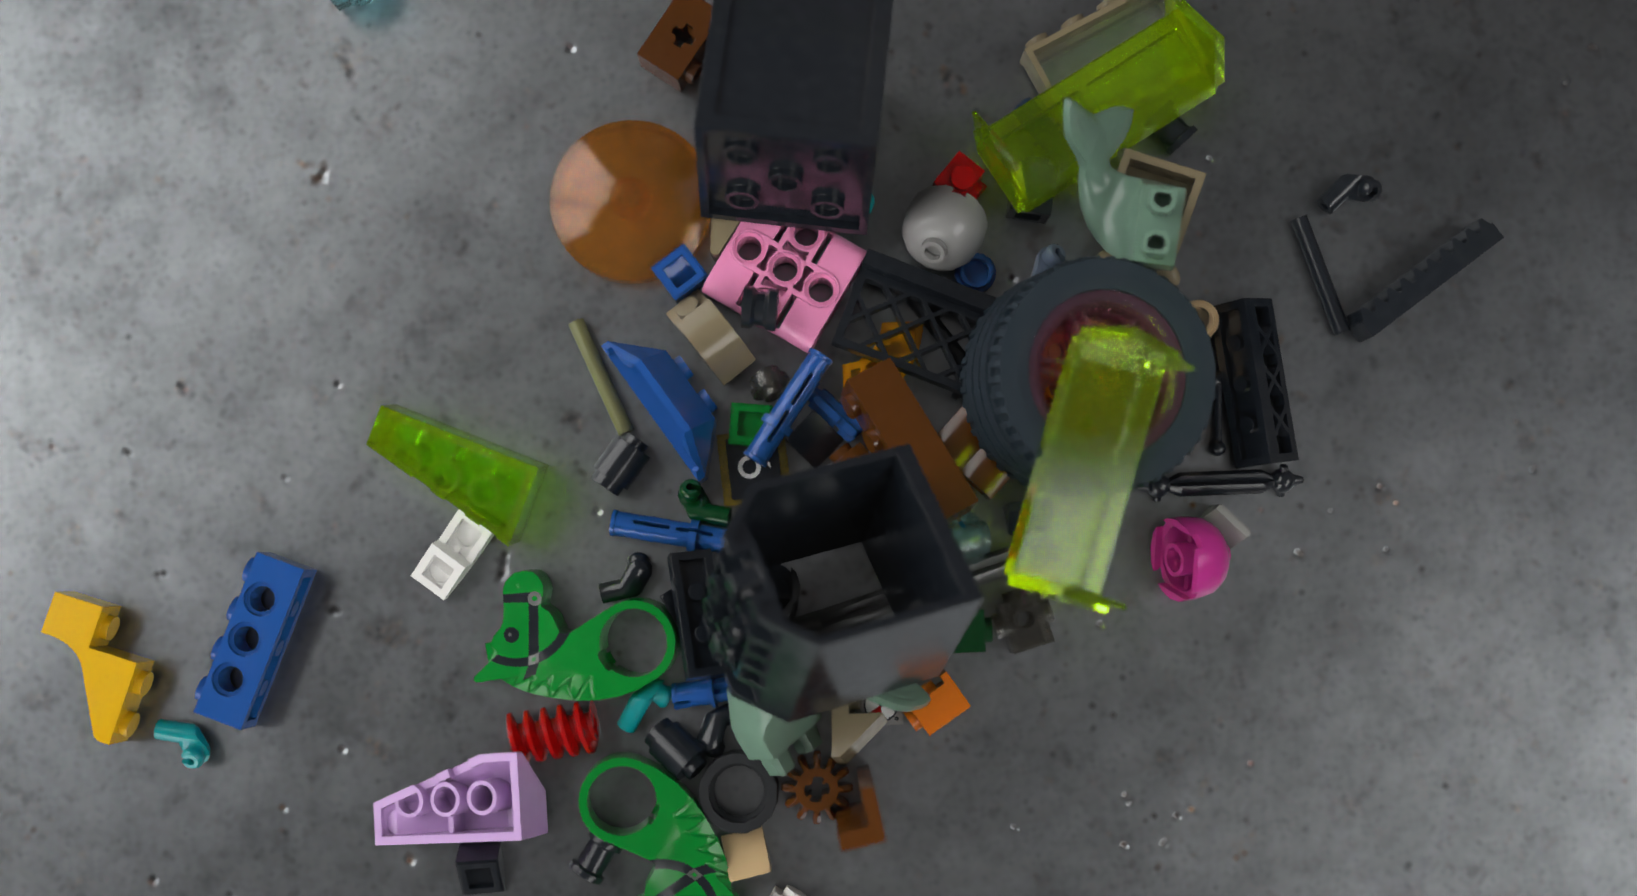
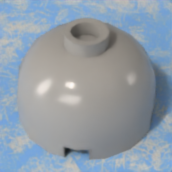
[902,185,988,271]

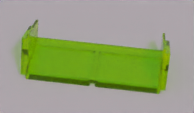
[972,0,1225,213]
[1003,326,1194,614]

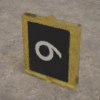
[716,428,789,507]

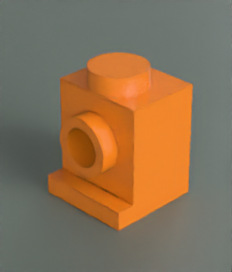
[903,669,971,736]

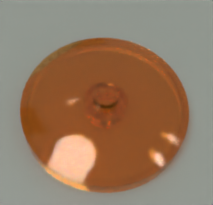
[550,120,711,284]

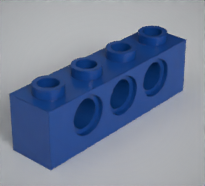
[193,552,317,730]

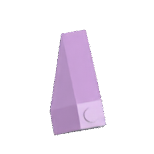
[373,751,548,846]

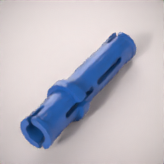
[743,348,833,468]
[609,509,726,553]

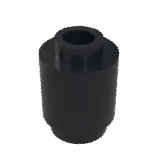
[591,432,650,496]
[644,717,707,781]

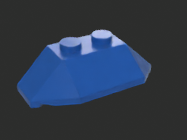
[601,341,718,484]

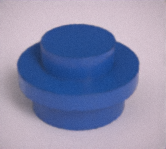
[955,253,996,292]

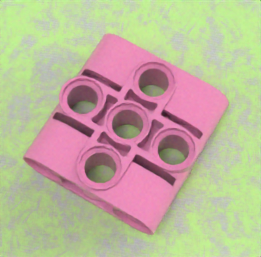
[702,222,867,354]

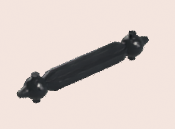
[1137,464,1304,502]

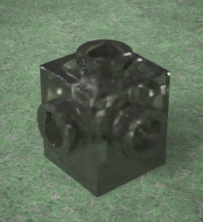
[990,587,1055,654]

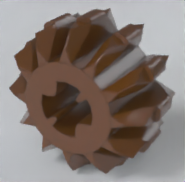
[781,750,853,824]

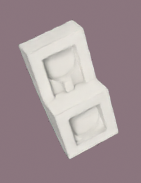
[411,504,499,600]

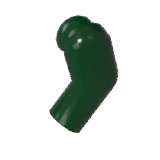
[678,479,732,528]

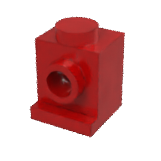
[932,150,987,200]

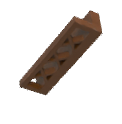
[835,764,887,852]

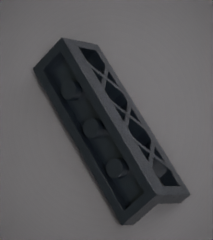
[1214,298,1299,469]

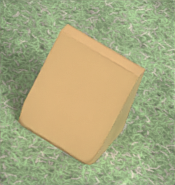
[721,826,772,882]

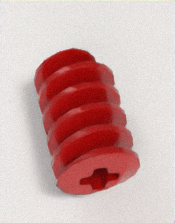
[506,701,600,763]

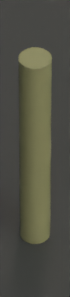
[568,318,634,436]

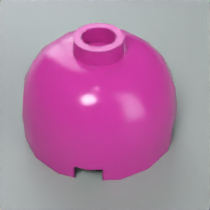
[1150,516,1231,602]

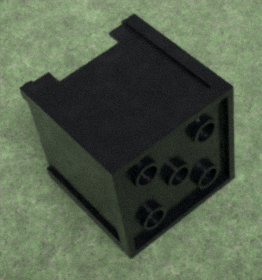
[694,0,894,235]

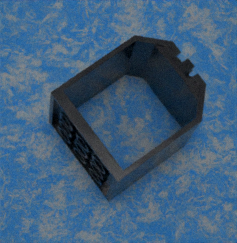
[701,443,984,723]

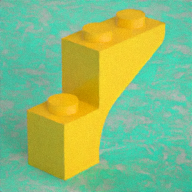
[41,591,155,745]

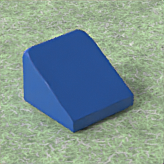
[651,243,709,304]

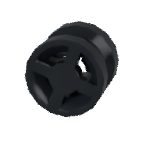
[741,286,779,331]

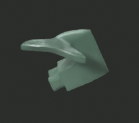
[1063,97,1186,271]
[727,683,931,776]

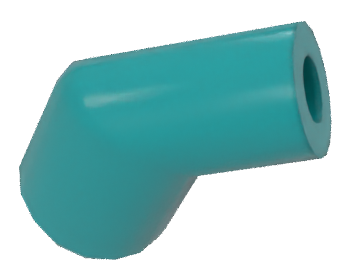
[617,679,672,733]
[154,719,211,769]

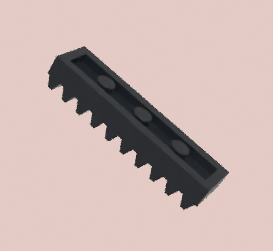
[1347,218,1504,343]

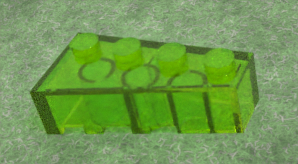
[366,404,549,547]

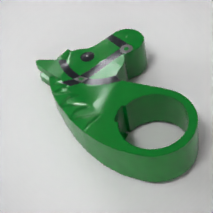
[474,569,681,701]
[579,752,740,896]

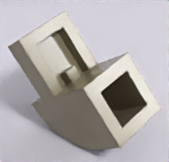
[666,288,756,385]

